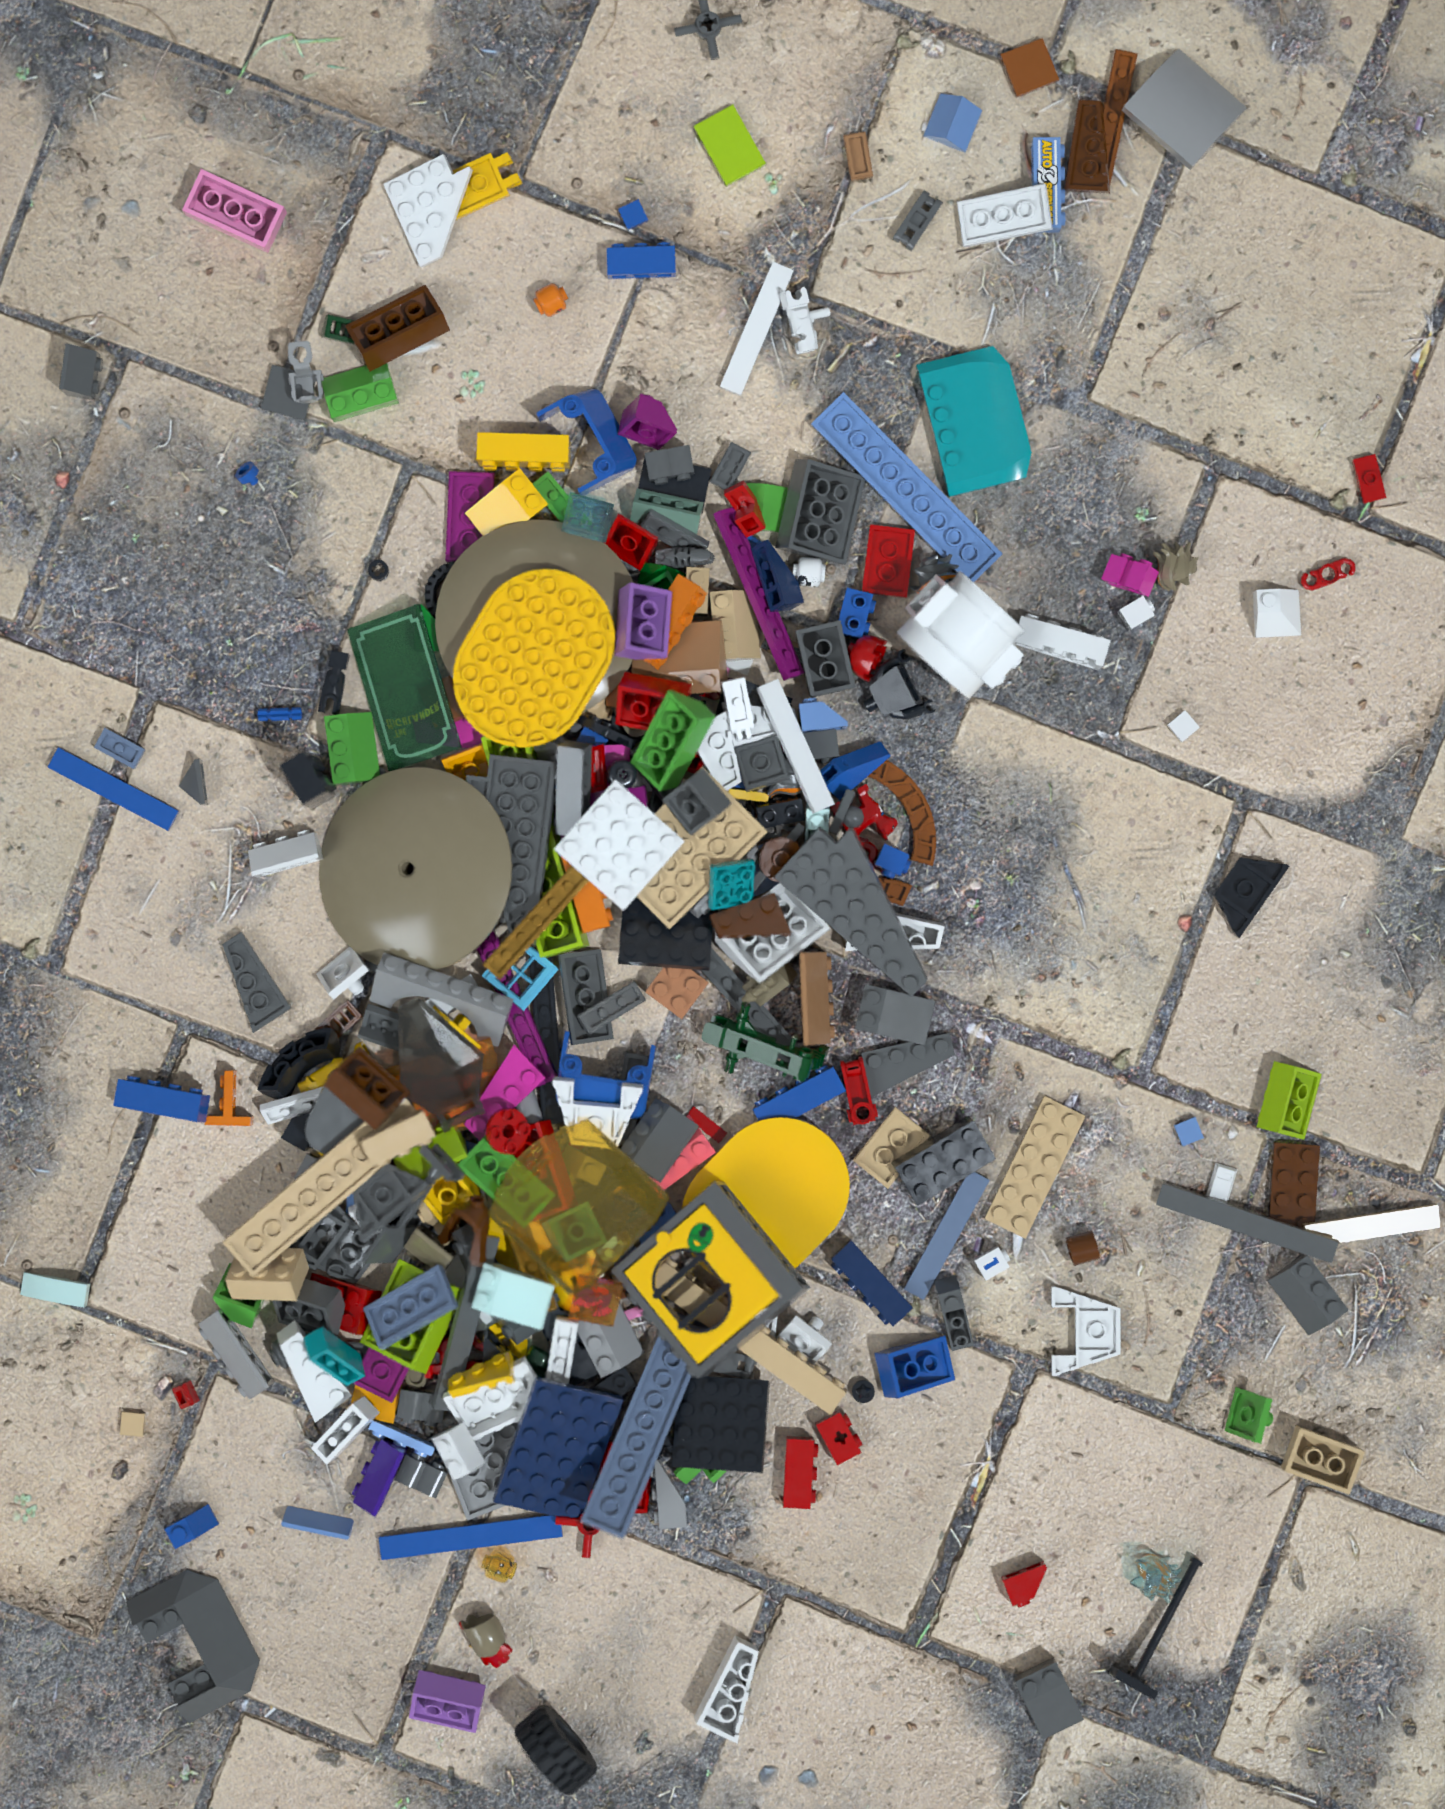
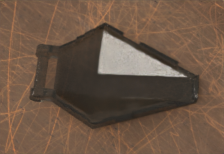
[398,997,486,1133]

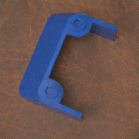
[536,389,637,498]
[556,1031,656,1119]

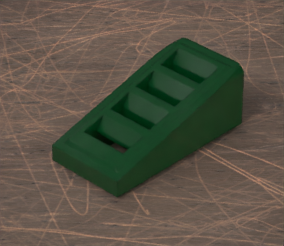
[321,314,355,345]

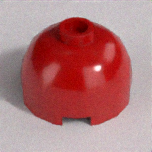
[847,635,887,682]

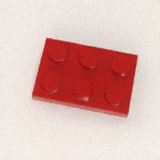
[862,524,915,598]

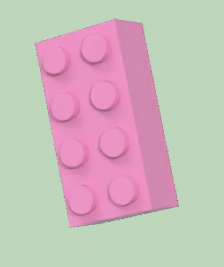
[182,169,287,253]

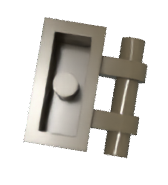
[742,962,798,1007]

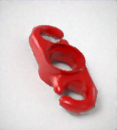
[1301,558,1356,591]

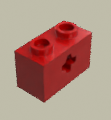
[815,1410,863,1466]

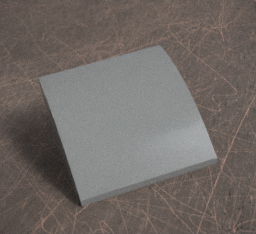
[1122,49,1247,170]

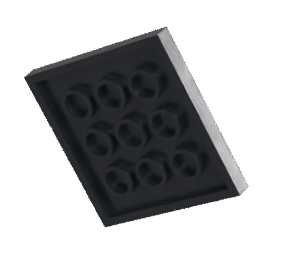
[618,896,714,971]
[672,1376,770,1473]

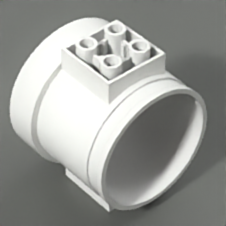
[897,570,1025,699]

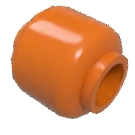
[533,283,569,317]

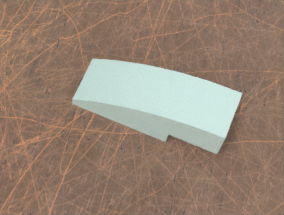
[20,1272,90,1307]

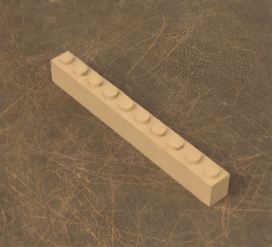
[656,1257,847,1415]

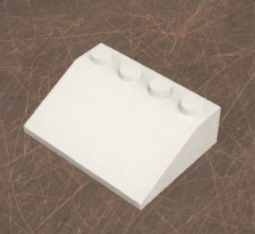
[715,883,830,984]

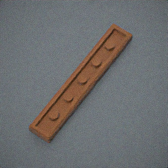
[1103,49,1138,184]

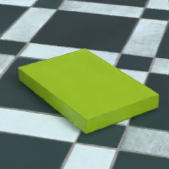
[694,105,766,187]

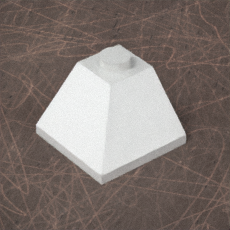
[1253,589,1301,638]

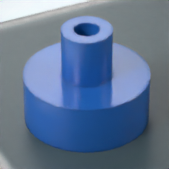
[235,462,259,486]

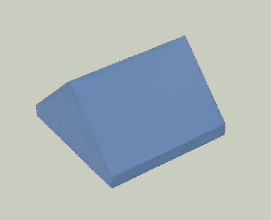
[923,94,982,153]

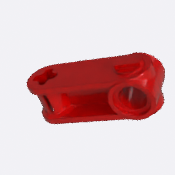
[840,1056,878,1125]

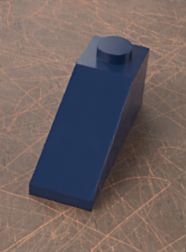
[751,540,804,612]

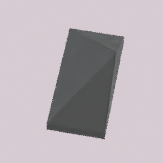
[179,759,208,806]

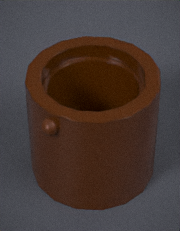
[1065,1230,1100,1266]

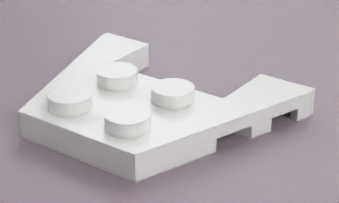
[553,1077,643,1149]
[1051,1286,1121,1376]

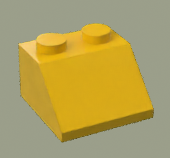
[424,1161,481,1225]

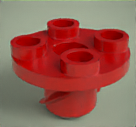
[486,1108,531,1154]

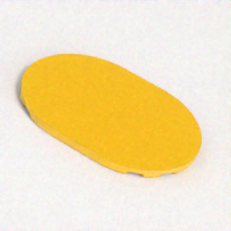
[453,569,615,747]
[682,1117,850,1282]

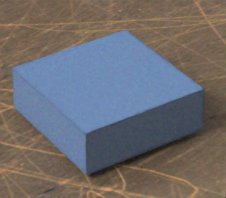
[1173,1117,1204,1146]

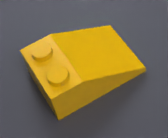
[465,468,548,536]

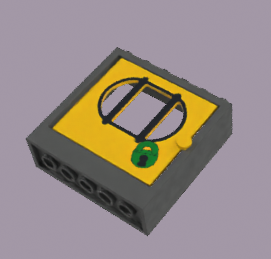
[611,1181,811,1378]

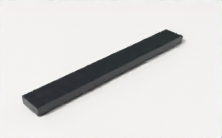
[529,945,565,1124]

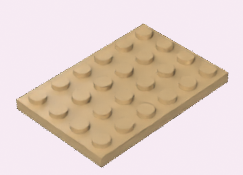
[637,766,767,929]

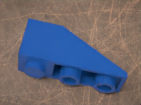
[820,741,891,800]

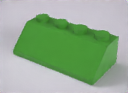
[631,690,716,791]

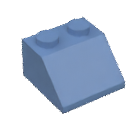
[798,698,848,733]

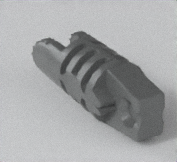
[655,547,715,568]

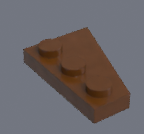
[710,893,791,939]

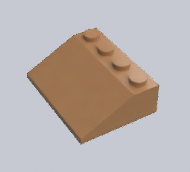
[632,620,728,694]
[799,952,835,1045]

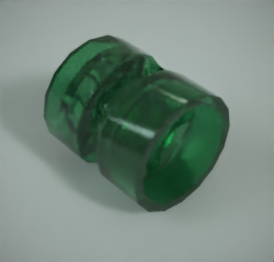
[525,1344,550,1378]

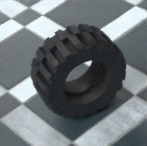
[514,1705,598,1795]

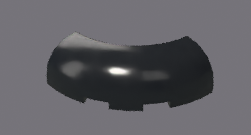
[257,1028,340,1099]

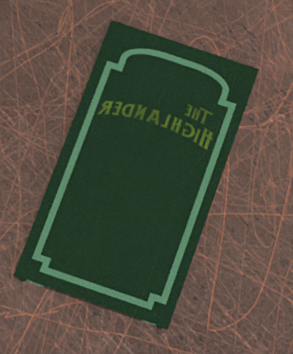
[347,604,462,772]

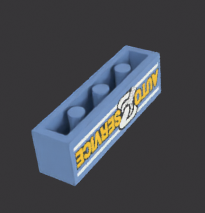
[1031,137,1066,233]

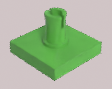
[1224,1387,1273,1444]

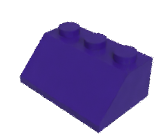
[352,1438,408,1517]

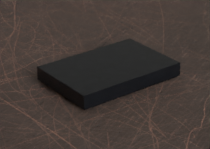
[638,456,712,514]

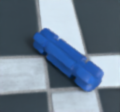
[257,707,302,721]

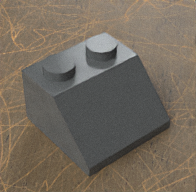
[59,344,103,400]
[662,768,732,835]

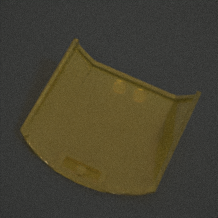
[489,1120,669,1295]

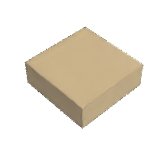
[120,1411,146,1437]

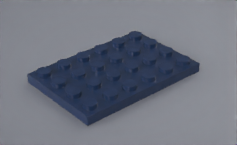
[493,1376,623,1518]

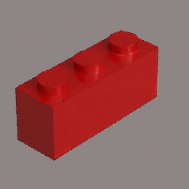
[783,1436,818,1509]

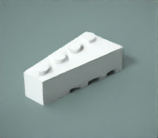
[1014,614,1111,670]
[845,913,944,951]
[277,1320,352,1422]
[694,1635,758,1743]

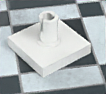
[316,946,369,1000]
[776,1316,832,1364]

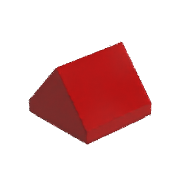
[172,1380,200,1409]

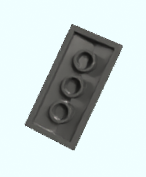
[558,949,614,1045]

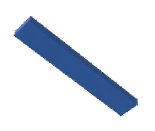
[48,747,179,831]

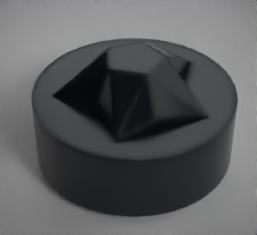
[852,1380,875,1403]

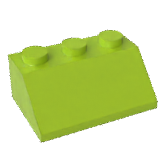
[1257,1061,1322,1140]
[393,1119,468,1180]

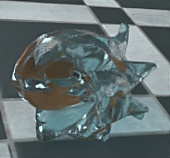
[1130,1554,1182,1603]

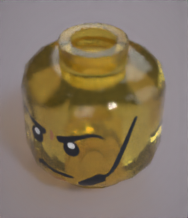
[481,1550,517,1583]

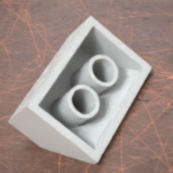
[248,829,323,878]

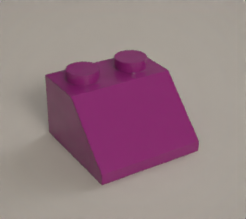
[618,393,677,450]

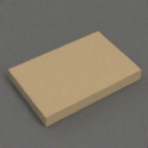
[853,1107,931,1189]

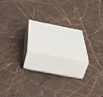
[1167,710,1200,743]

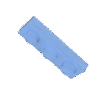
[369,1419,436,1457]

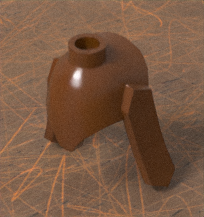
[438,1195,490,1267]

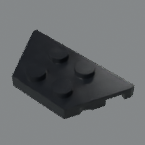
[1213,857,1290,938]

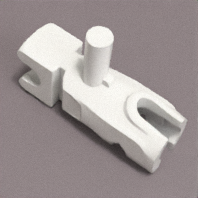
[780,287,830,355]

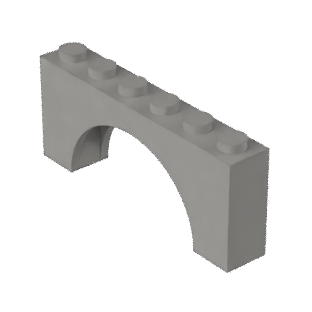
[370,953,514,1047]

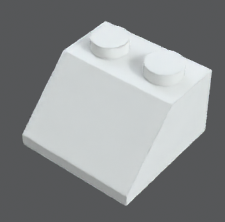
[431,1422,485,1480]

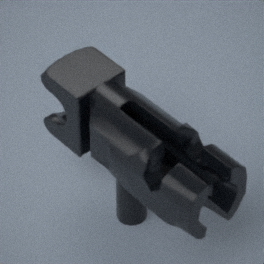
[318,650,350,715]

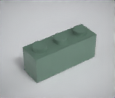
[630,488,704,534]

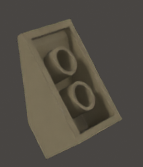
[404,1224,457,1271]

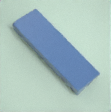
[281,1506,354,1540]

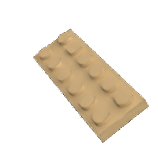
[984,1096,1085,1239]

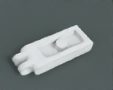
[721,677,754,742]

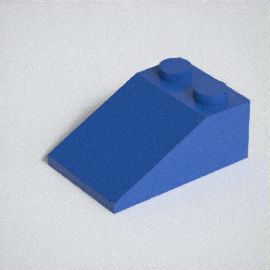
[874,1336,955,1399]

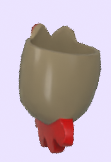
[459,1613,513,1668]

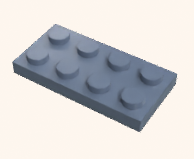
[364,1265,458,1350]

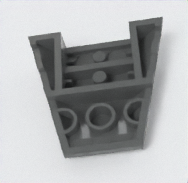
[288,1205,373,1284]

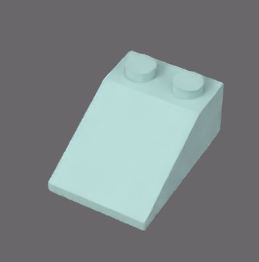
[472,1263,555,1330]

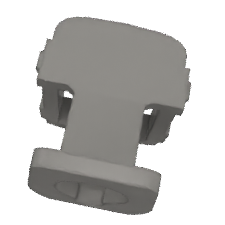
[288,341,324,404]

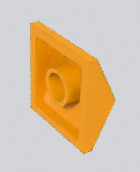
[441,743,488,781]

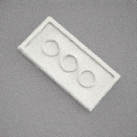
[957,183,1053,247]

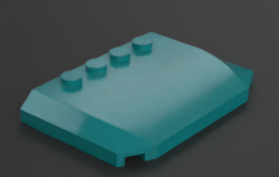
[916,346,1032,498]

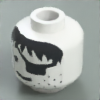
[793,557,826,587]

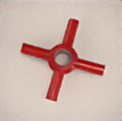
[555,1488,600,1558]

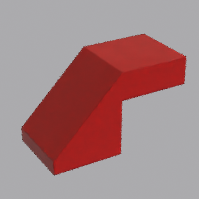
[724,480,766,538]

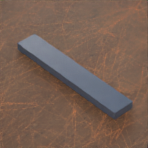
[903,1172,990,1300]

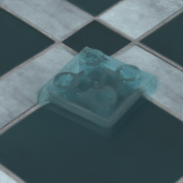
[561,492,614,543]

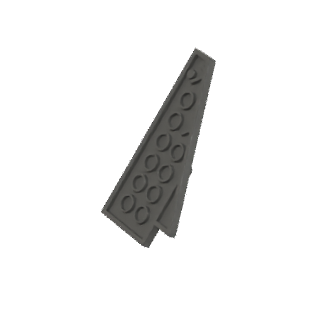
[466,755,557,945]
[774,827,928,997]

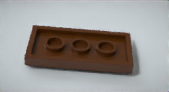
[1268,1142,1320,1228]

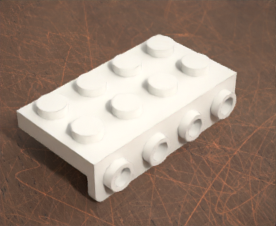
[443,1357,537,1441]

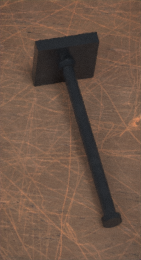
[1107,1556,1203,1700]

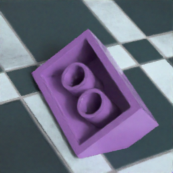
[614,583,672,660]
[409,1670,486,1733]

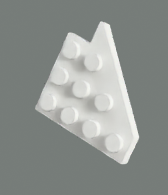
[383,154,473,268]

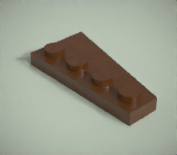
[1065,100,1110,194]

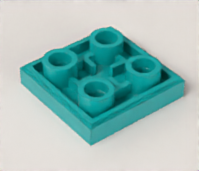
[708,858,755,910]

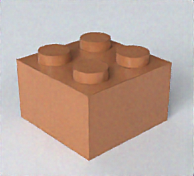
[645,967,709,1019]

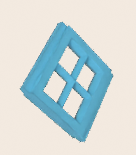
[482,946,559,1011]

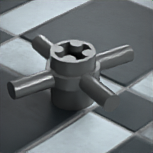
[674,0,742,60]

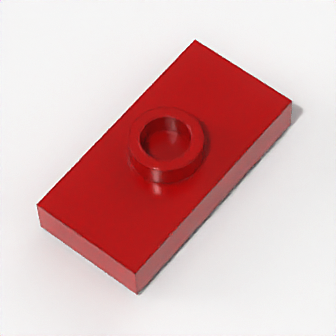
[1352,454,1387,504]

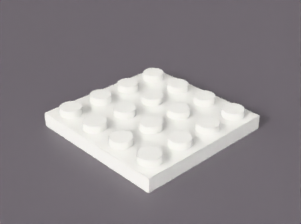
[554,780,685,911]

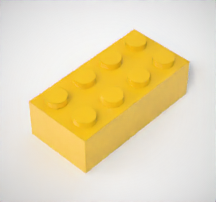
[476,432,571,473]

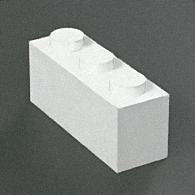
[311,1396,380,1465]

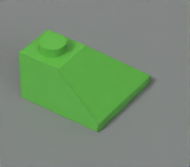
[213,1263,264,1329]

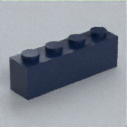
[830,1239,913,1326]

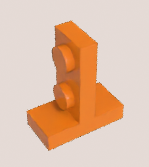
[205,1070,254,1126]

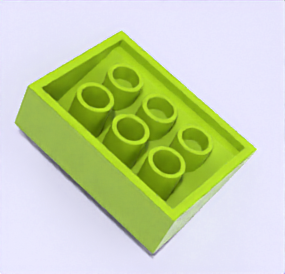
[360,1259,462,1374]

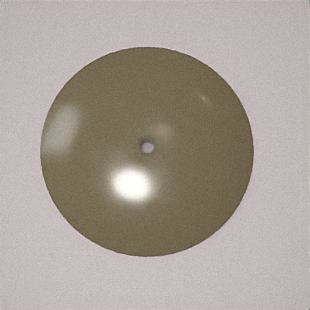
[435,520,633,712]
[319,767,512,970]

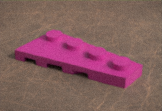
[464,1045,546,1141]

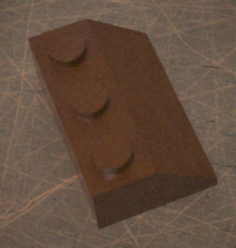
[324,1046,411,1131]

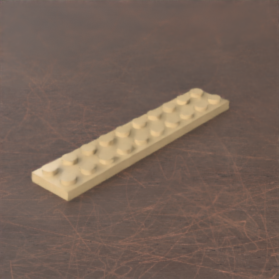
[222,1099,417,1277]

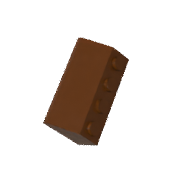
[345,284,450,372]

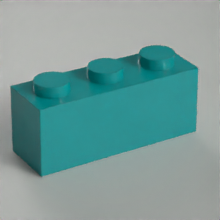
[303,1327,365,1386]

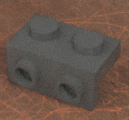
[358,1004,412,1051]

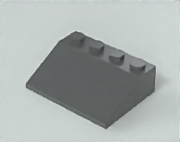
[775,459,865,565]

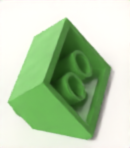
[322,363,399,423]
[324,712,380,786]

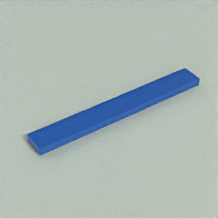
[379,1515,563,1560]

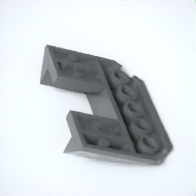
[126,1569,260,1724]

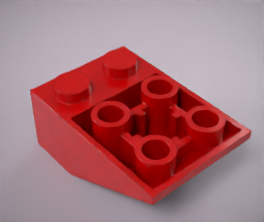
[310,1273,382,1335]

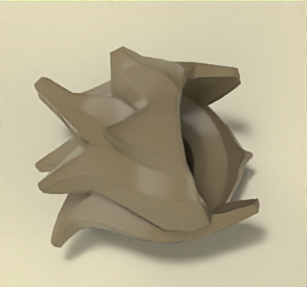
[1153,542,1199,591]

